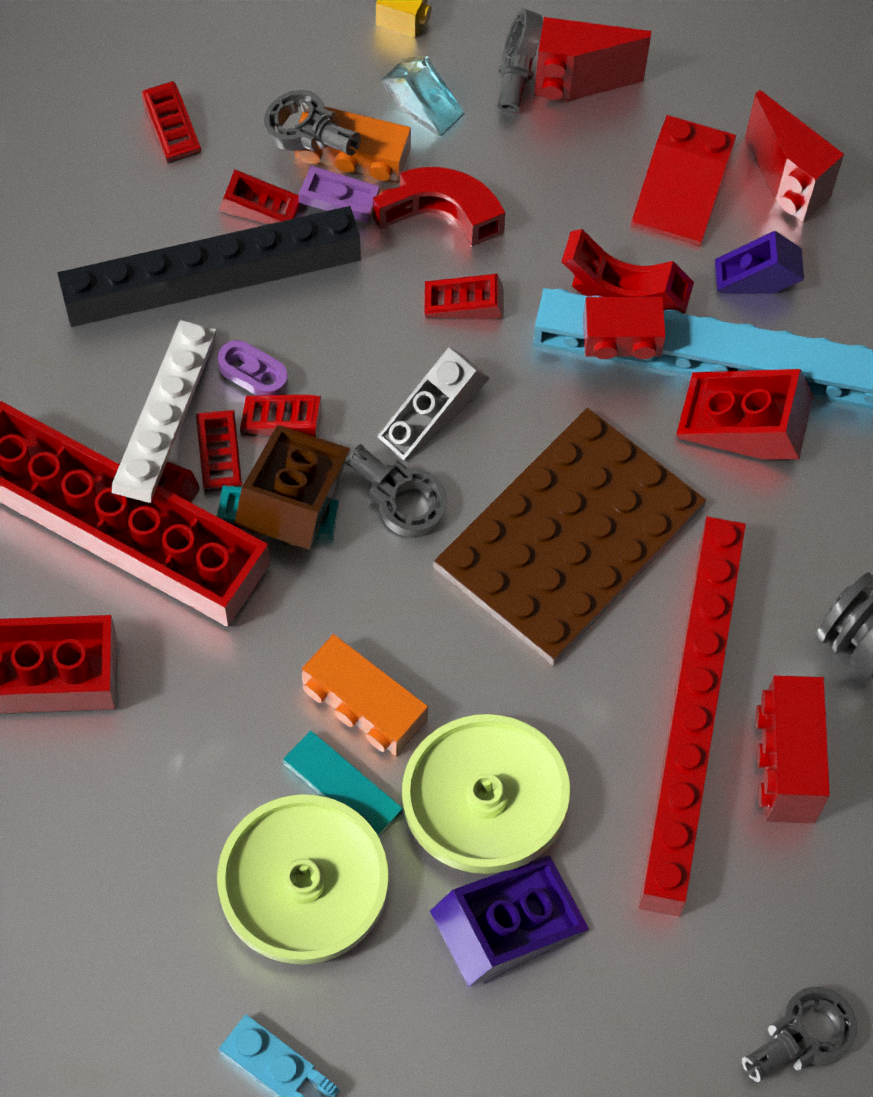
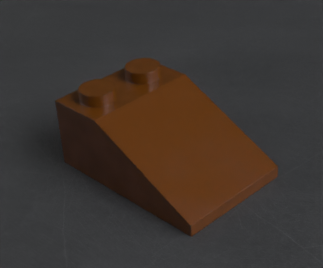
[234,425,351,550]

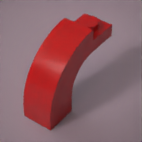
[373,167,506,246]
[561,229,694,314]

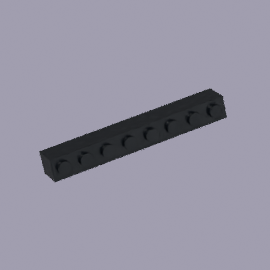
[57,206,361,327]

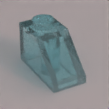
[380,56,465,136]

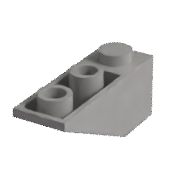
[377,347,490,461]

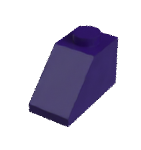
[715,231,804,294]

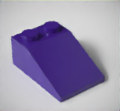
[430,855,589,987]

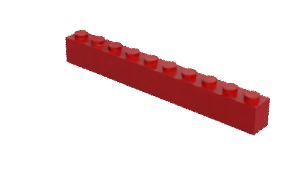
[638,516,746,917]

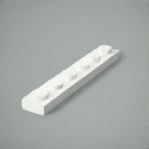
[112,320,216,503]

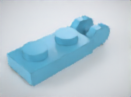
[218,1014,340,1097]

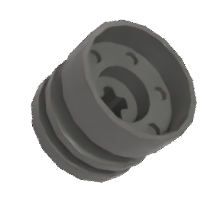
[815,572,873,681]

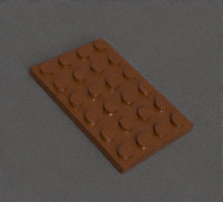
[433,407,706,666]

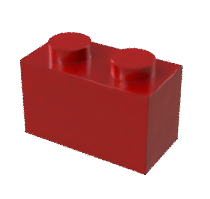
[583,297,665,359]

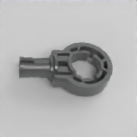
[497,8,543,112]
[264,90,361,156]
[345,444,447,537]
[742,987,857,1082]

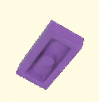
[299,165,380,223]

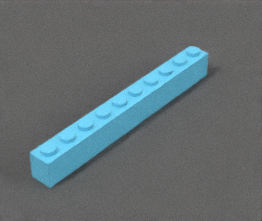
[533,288,873,410]

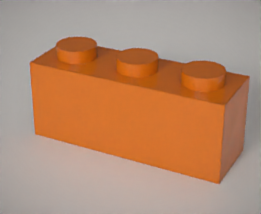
[294,107,411,183]
[301,634,428,757]

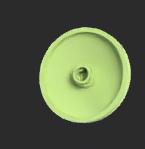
[402,714,570,874]
[217,794,388,964]

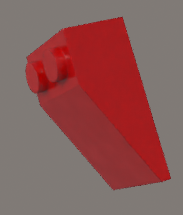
[534,17,652,101]
[745,90,844,222]
[631,115,737,246]
[676,369,814,460]

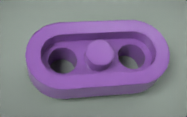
[218,340,288,396]

